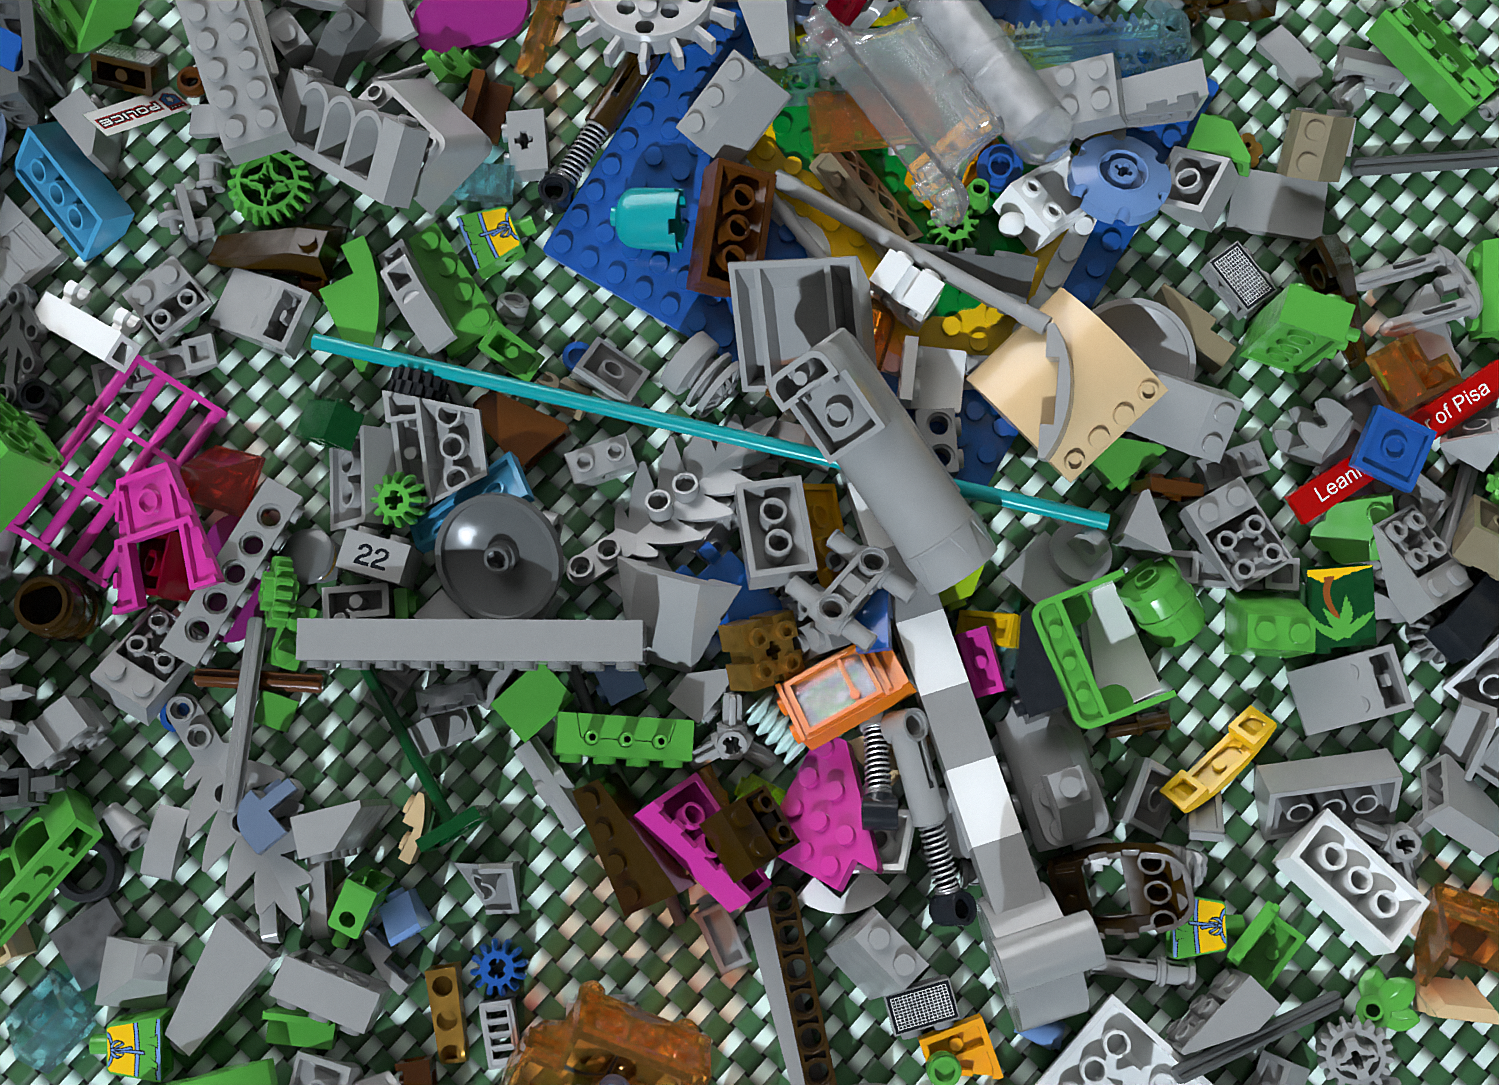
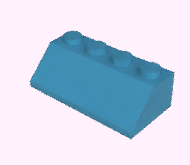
[12,121,135,263]

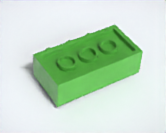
[1239,283,1361,376]
[552,712,694,769]

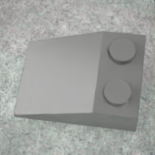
[1126,369,1244,463]

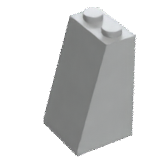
[823,906,929,1000]

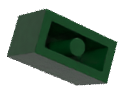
[294,396,365,451]

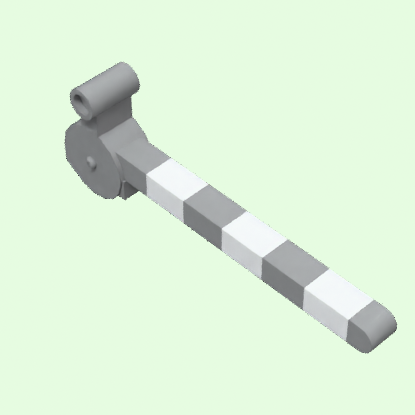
[838,469,1106,1032]

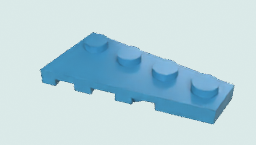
[409,451,535,554]

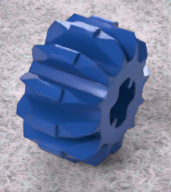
[470,937,528,997]

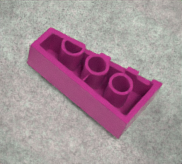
[632,772,772,913]

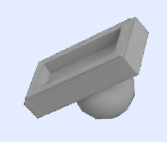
[1186,791,1225,842]

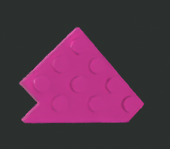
[778,737,884,892]

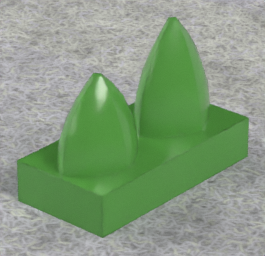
[265,603,321,673]

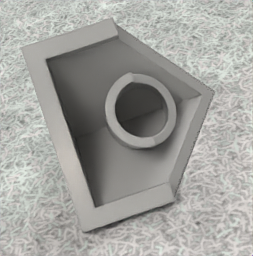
[454,861,520,915]

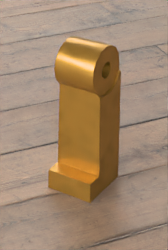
[424,961,470,1065]

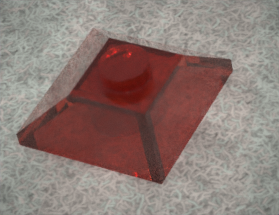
[180,445,266,518]

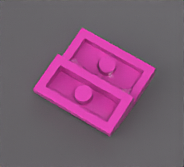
[953,625,1007,699]

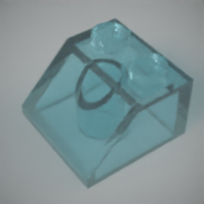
[4,968,98,1075]

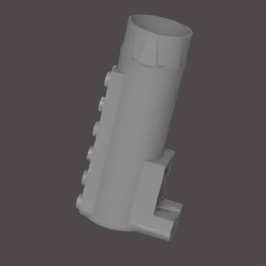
[769,327,998,595]

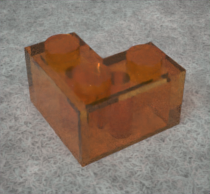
[1364,333,1464,414]

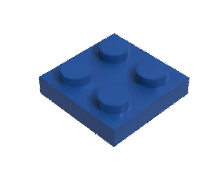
[1348,405,1437,493]

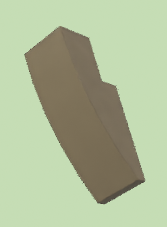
[1153,283,1237,376]

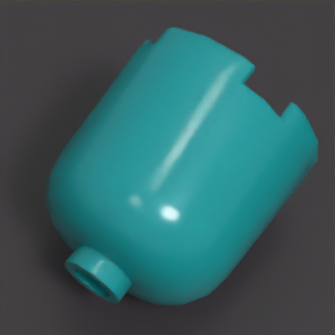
[610,187,687,253]

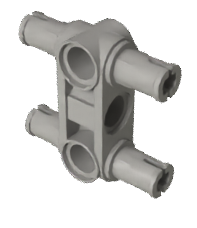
[785,529,918,653]

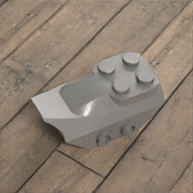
[995,704,1114,852]

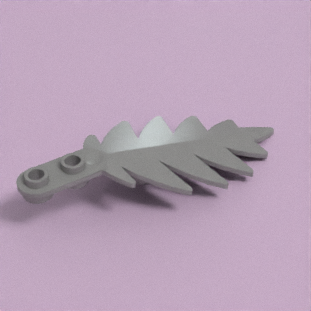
[566,414,777,586]
[166,693,313,925]

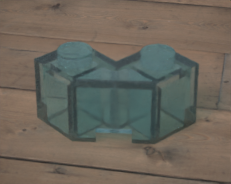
[442,163,515,209]

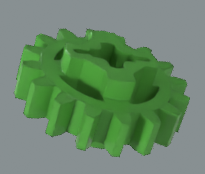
[258,556,299,628]

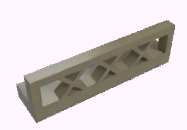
[809,140,924,260]

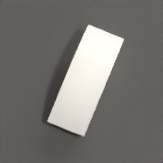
[796,874,891,914]

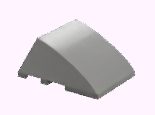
[382,390,489,508]
[617,556,742,673]

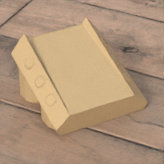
[1412,970,1499,1025]

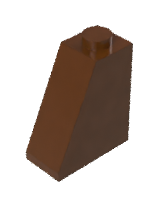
[473,391,572,474]

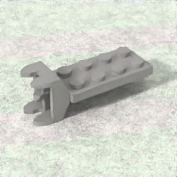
[1272,398,1453,529]

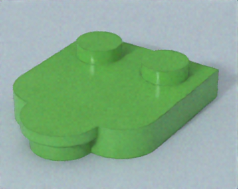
[1310,492,1394,564]

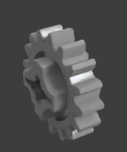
[1315,1015,1395,1085]

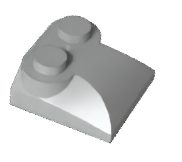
[289,1050,364,1085]

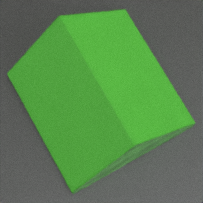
[490,665,575,743]

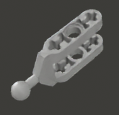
[259,778,335,945]

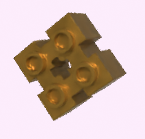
[718,610,805,691]

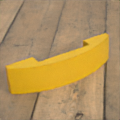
[1159,705,1277,813]

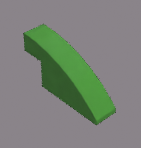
[319,235,386,381]

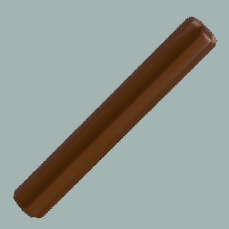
[193,667,325,693]

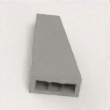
[738,0,797,69]
[165,913,281,1057]

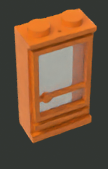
[775,644,917,751]

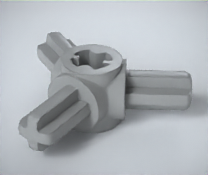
[688,692,777,770]
[1350,809,1434,890]

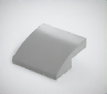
[1001,531,1082,607]

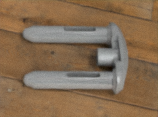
[1355,246,1483,337]

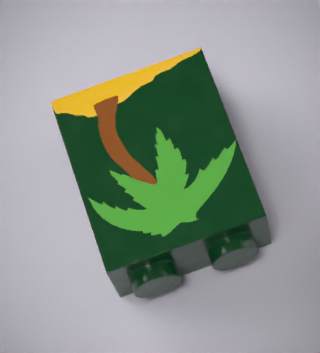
[1299,563,1377,654]

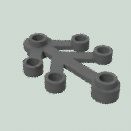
[0,283,47,408]

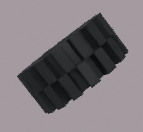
[387,367,450,402]

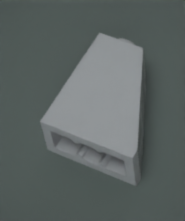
[1420,754,1499,857]

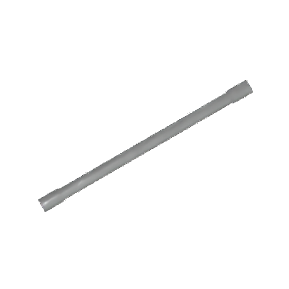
[774,169,1053,335]

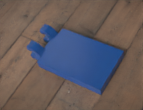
[675,541,783,632]

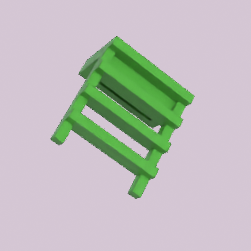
[1226,900,1306,991]

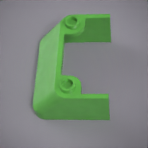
[37,0,141,54]
[1031,569,1177,729]

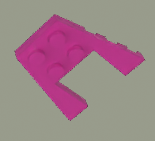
[112,462,225,615]

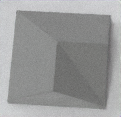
[1440,408,1499,472]

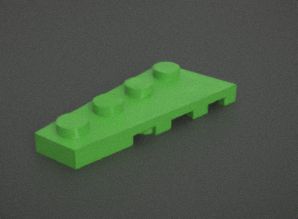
[409,222,504,361]

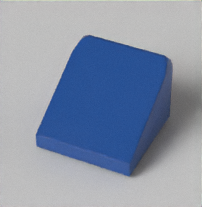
[0,26,24,72]

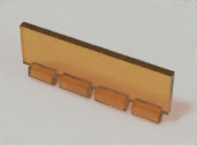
[513,0,568,78]

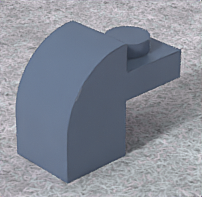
[237,778,299,855]

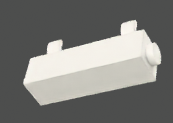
[34,280,142,374]

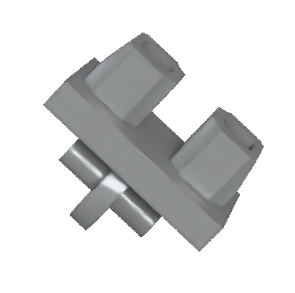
[157,183,215,249]

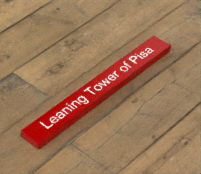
[1284,359,1499,525]

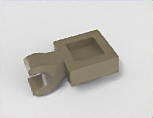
[536,371,593,421]

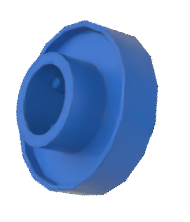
[976,144,1023,193]

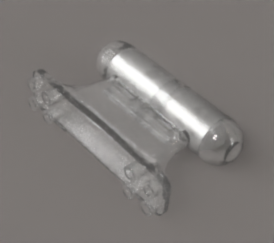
[800,0,1075,228]

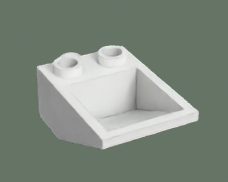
[992,149,1087,254]

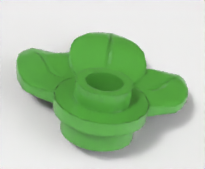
[1355,965,1420,1032]

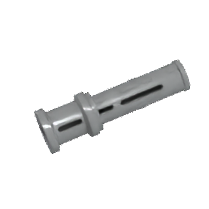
[1089,954,1196,990]

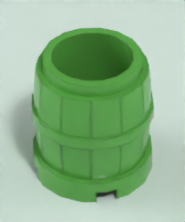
[1116,555,1206,648]

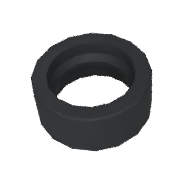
[56,838,125,902]

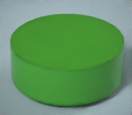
[926,1051,962,1085]

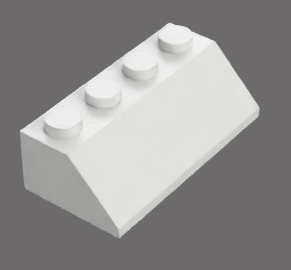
[1272,808,1430,956]

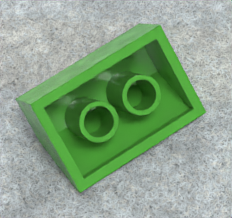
[1465,238,1499,344]

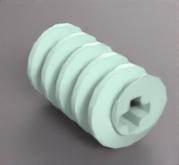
[743,691,806,765]

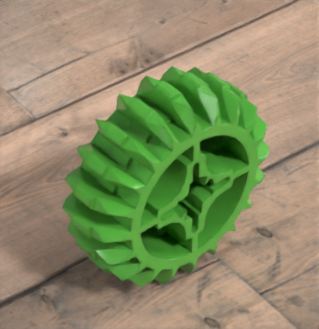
[227,150,315,229]

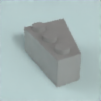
[1106,58,1209,132]

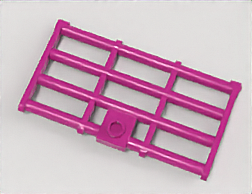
[5,354,228,588]

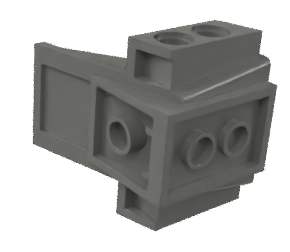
[0,0,68,131]

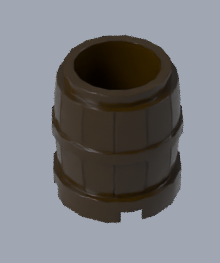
[14,574,103,643]

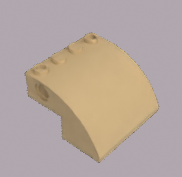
[966,287,1168,483]

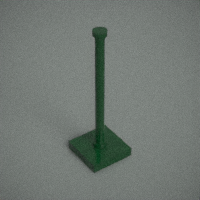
[359,664,492,852]

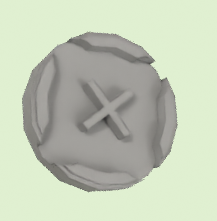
[1048,522,1112,584]

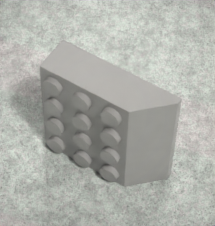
[728,256,877,392]

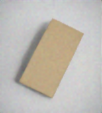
[398,791,431,864]

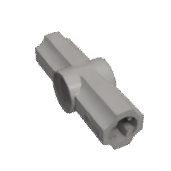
[514,735,585,834]

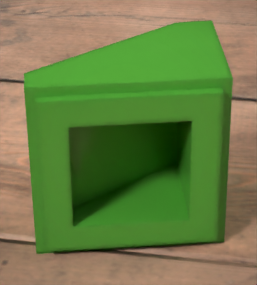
[254,690,300,733]

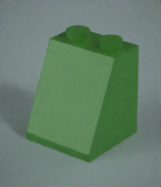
[1224,589,1316,658]

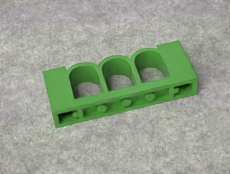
[0,785,103,948]

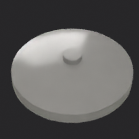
[1091,298,1196,381]

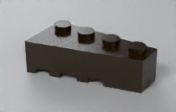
[572,772,697,916]

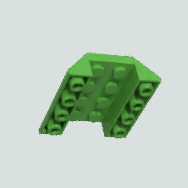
[1365,0,1499,126]

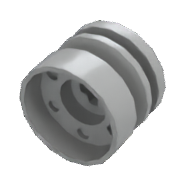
[660,331,741,418]

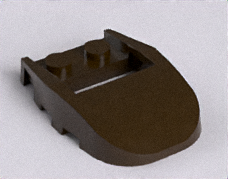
[1047,842,1195,939]

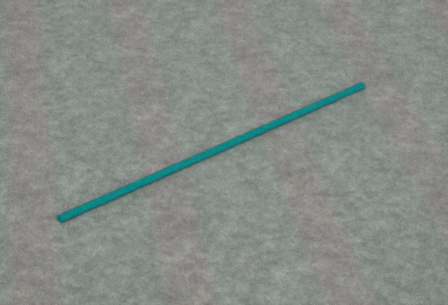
[311,333,1110,530]

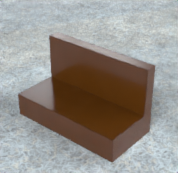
[461,68,515,146]

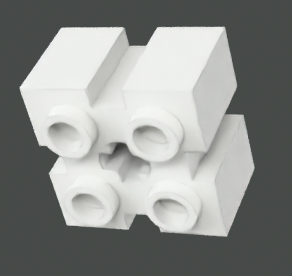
[869,248,945,333]

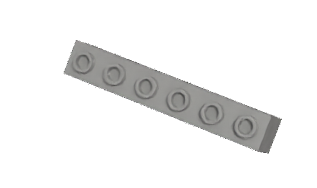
[160,477,305,669]

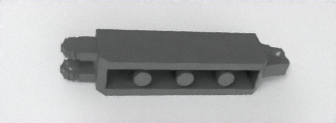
[0,768,67,811]

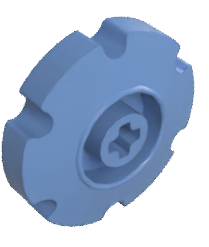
[1067,134,1171,226]

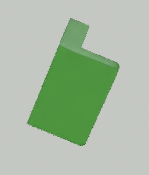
[262,1006,338,1050]

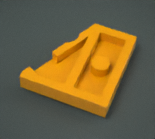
[917,1013,1004,1079]

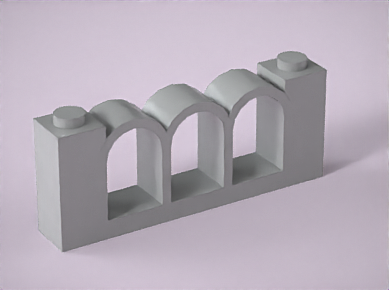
[282,66,430,209]

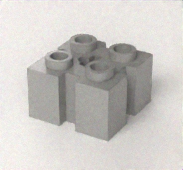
[10,695,114,771]

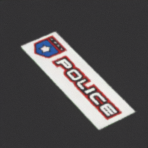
[82,87,192,137]

